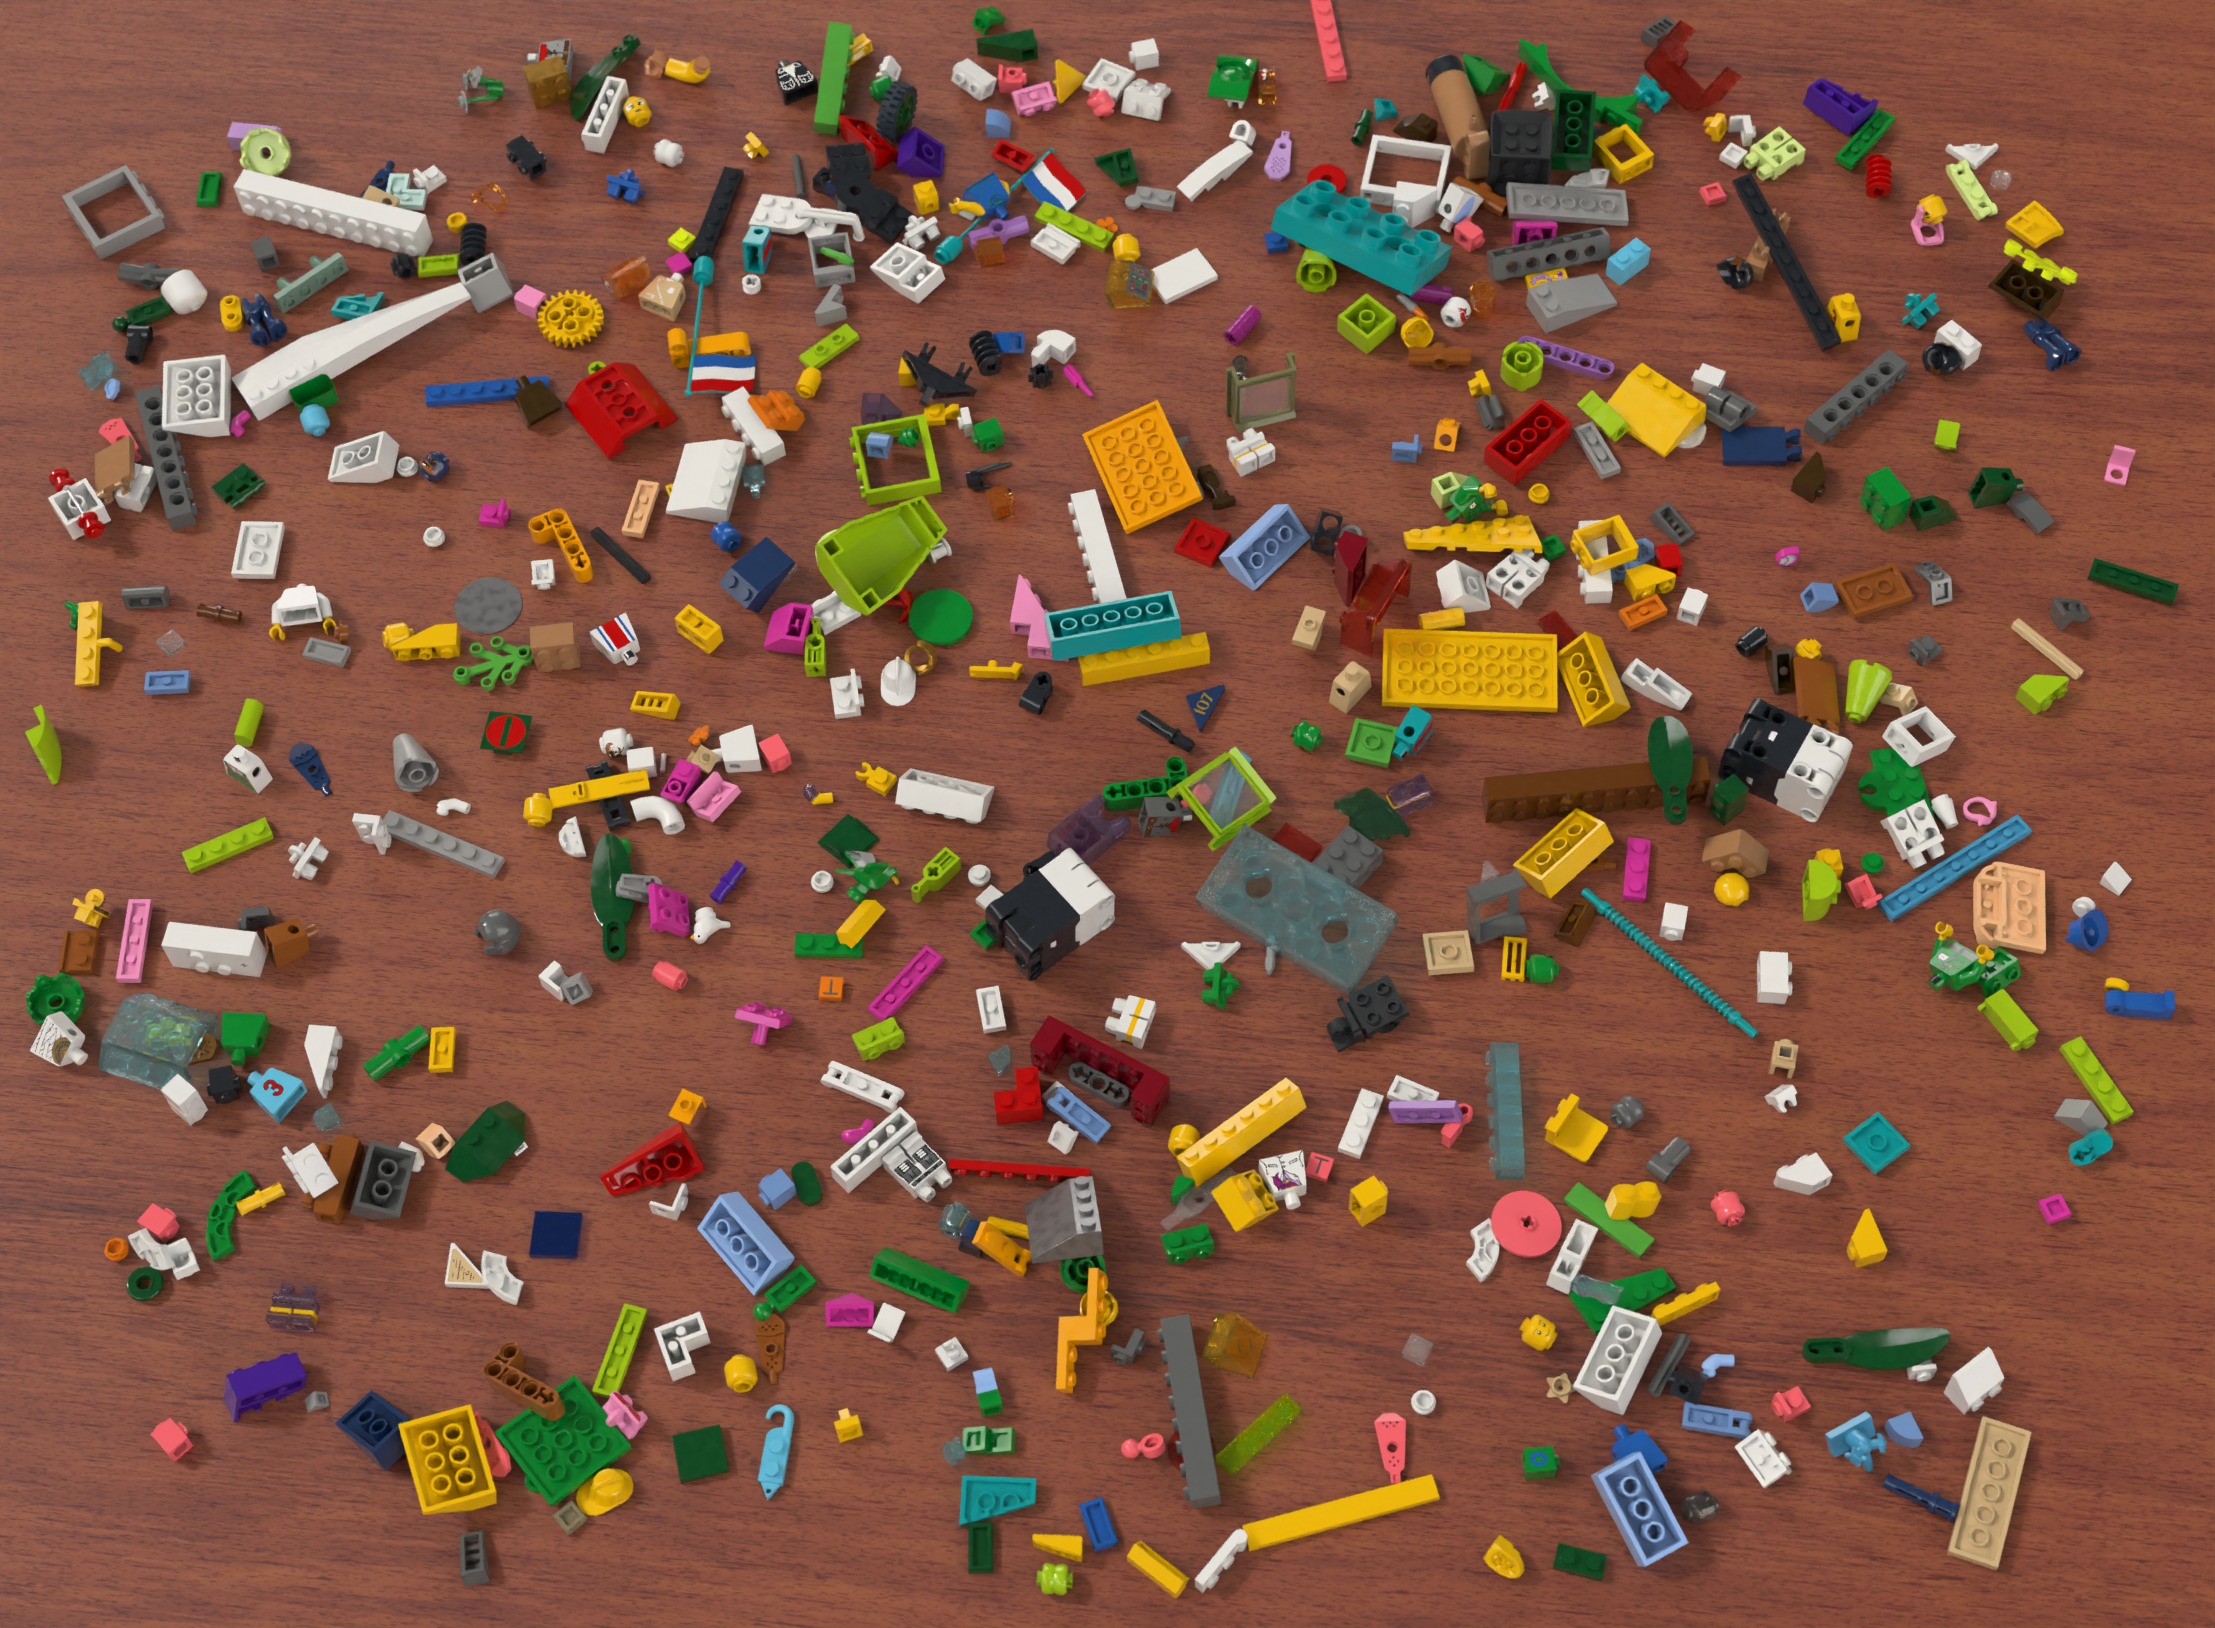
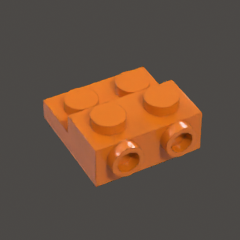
[747,390,805,431]

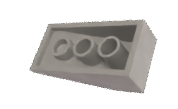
[1526,274,1617,334]

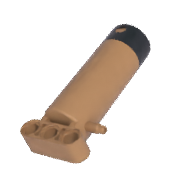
[1425,55,1490,181]

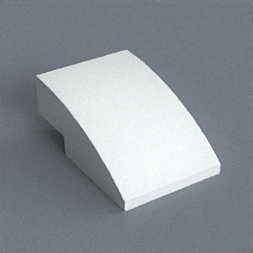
[870,243,945,304]

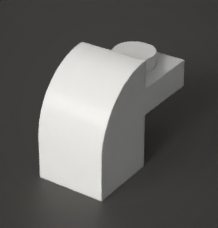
[1031,330,1076,367]

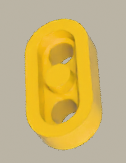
[220,295,244,332]

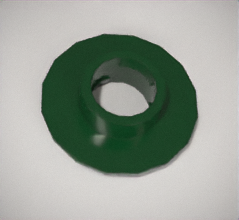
[126,1266,164,1302]

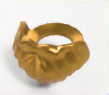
[904,640,937,676]

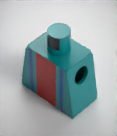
[742,225,772,274]
[1392,705,1433,760]

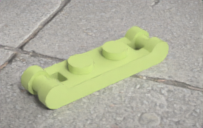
[1946,160,1998,220]

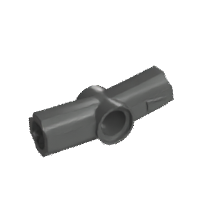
[118,263,181,290]

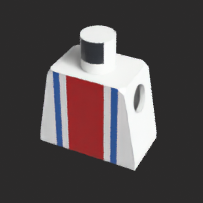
[590,613,640,665]

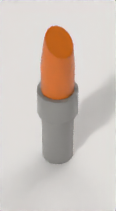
[1396,293,1429,321]

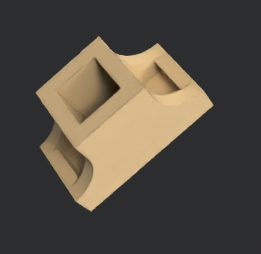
[1292,606,1326,651]

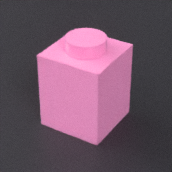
[514,285,547,320]

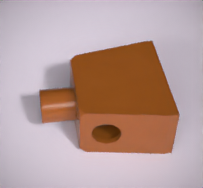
[264,919,319,969]

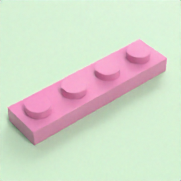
[116,899,153,983]

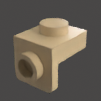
[1879,683,1918,716]
[686,745,719,774]

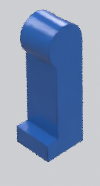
[2105,990,2175,1020]

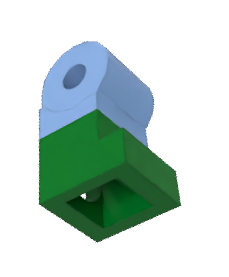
[973,1367,1003,1417]

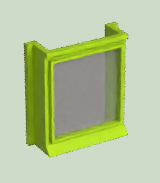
[1166,746,1276,851]

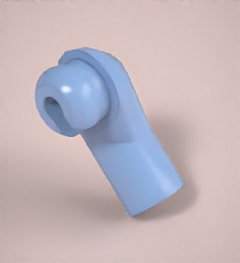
[1701,1354,1734,1377]

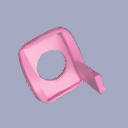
[1911,205,1944,246]

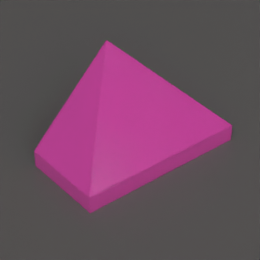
[825,1293,874,1326]

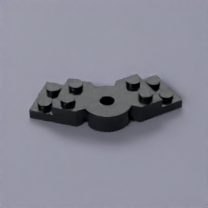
[825,143,915,245]

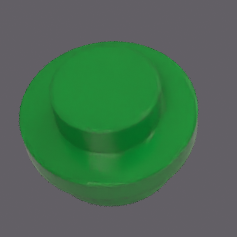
[1861,853,1884,874]

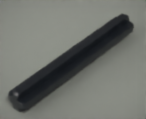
[590,527,651,584]

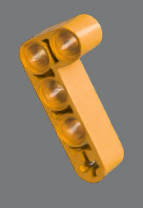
[667,328,751,368]
[529,509,594,583]

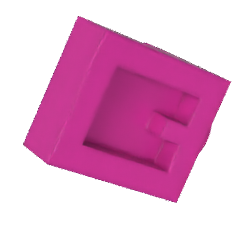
[479,499,511,528]

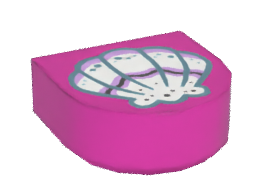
[1775,546,1800,566]

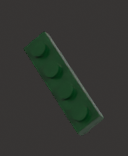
[2087,558,2179,606]

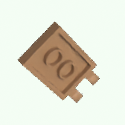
[95,435,135,505]

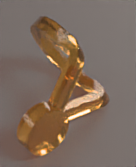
[470,182,507,211]

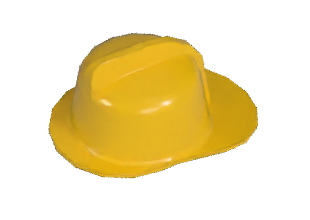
[576,1469,634,1516]

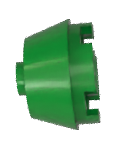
[1060,1255,1106,1293]

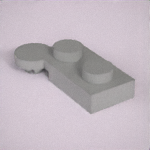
[1125,186,1176,212]

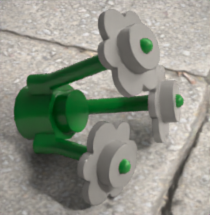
[457,66,503,113]

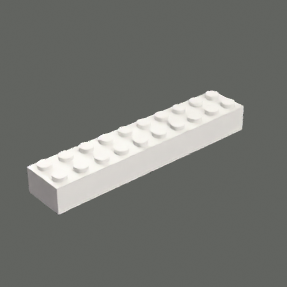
[234,169,433,257]

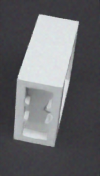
[1882,706,1956,767]

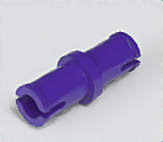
[709,861,747,904]

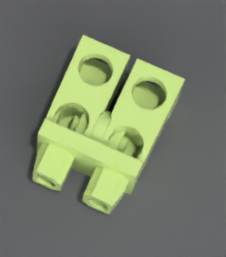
[1744,126,1806,181]

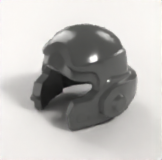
[474,910,521,955]

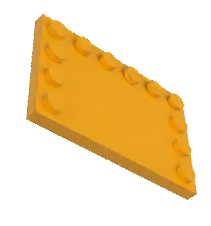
[1082,400,1203,534]

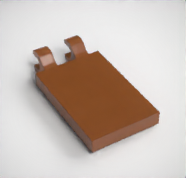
[1793,656,1840,735]

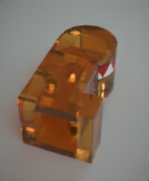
[1258,69,1276,104]

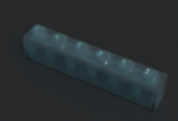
[1485,1043,1525,1180]

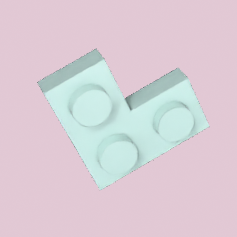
[386,173,427,210]

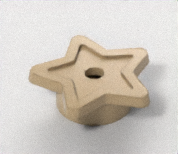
[1547,1373,1576,1404]

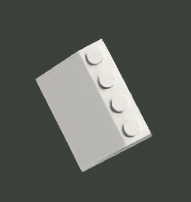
[162,355,231,437]
[666,439,746,523]

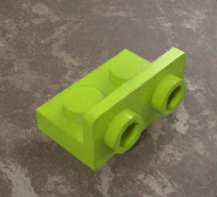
[852,1017,905,1061]

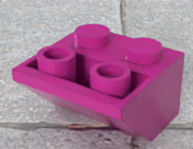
[763,603,814,655]

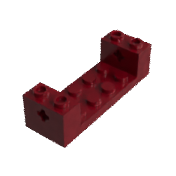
[1030,1015,1170,1126]

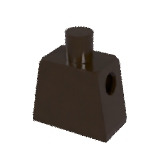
[514,375,562,429]

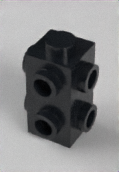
[506,135,547,180]

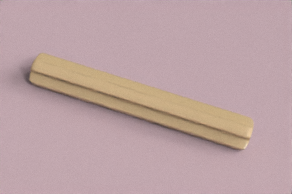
[2011,618,2084,680]

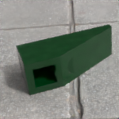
[976,29,1038,62]

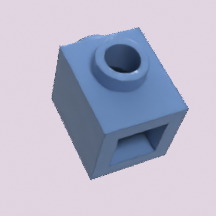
[758,1168,797,1211]

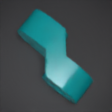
[2068,1129,2113,1166]

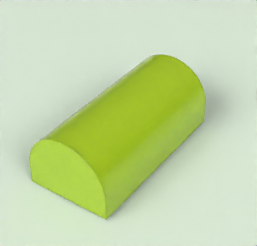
[234,698,264,747]

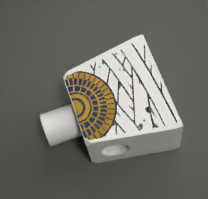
[30,1011,88,1067]

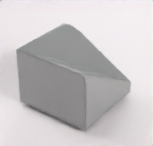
[560,972,593,1006]

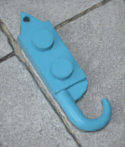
[758,1404,794,1500]

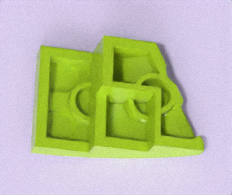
[25,705,61,785]

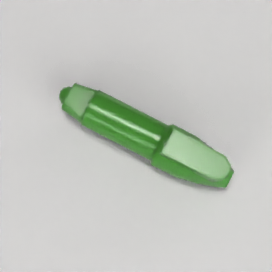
[820,247,854,265]

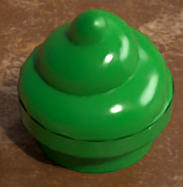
[897,427,920,448]

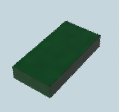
[968,1522,994,1574]

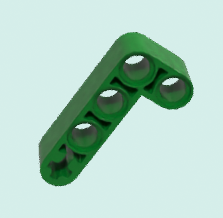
[1103,756,1189,812]

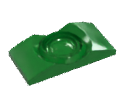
[1207,54,1259,102]

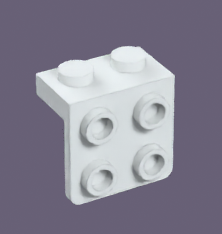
[1121,79,1171,121]
[282,1143,338,1198]

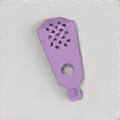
[1264,131,1292,181]

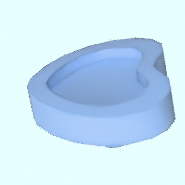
[104,378,120,400]

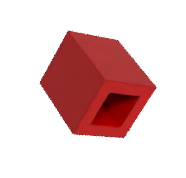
[1654,543,1683,577]

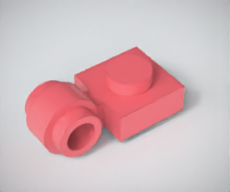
[1441,1103,1473,1148]

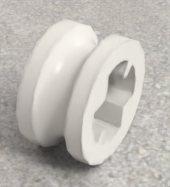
[742,275,761,294]

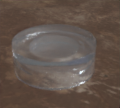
[1990,170,2012,190]

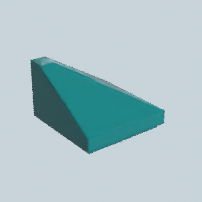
[1374,98,1398,121]

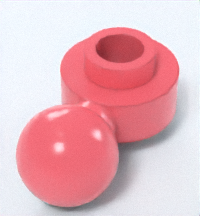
[1121,1433,1166,1459]

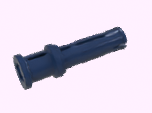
[1882,1473,1960,1523]

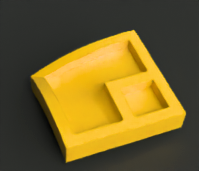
[2005,200,2064,249]

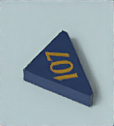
[1186,684,1225,732]

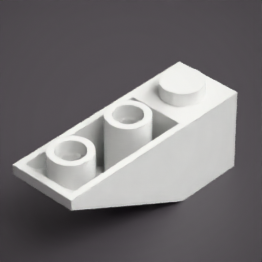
[304,1025,343,1099]

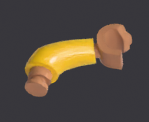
[644,49,710,83]

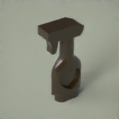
[1197,464,1236,510]

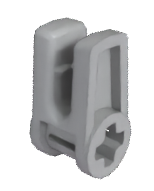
[616,874,662,903]

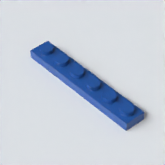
[425,376,550,407]

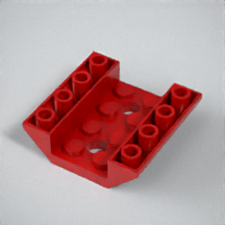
[565,362,678,460]

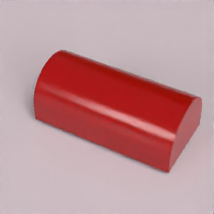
[991,139,1035,174]

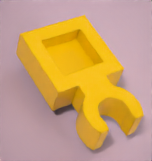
[855,762,897,796]

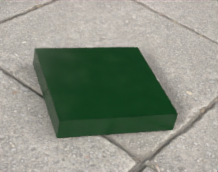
[672,1424,729,1484]

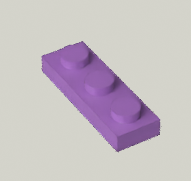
[1388,1100,1463,1123]

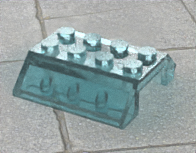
[98,992,218,1090]

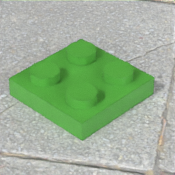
[1345,718,1398,768]

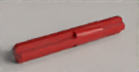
[1497,61,1528,111]

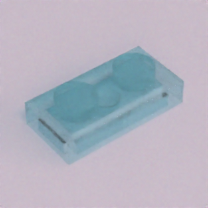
[1570,1273,1623,1305]

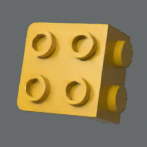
[1545,1093,1608,1163]

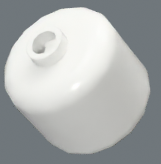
[161,270,207,315]

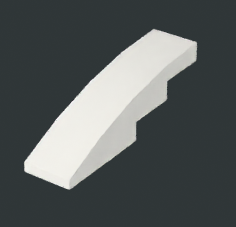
[1177,140,1253,202]

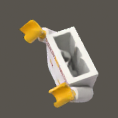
[269,584,337,641]

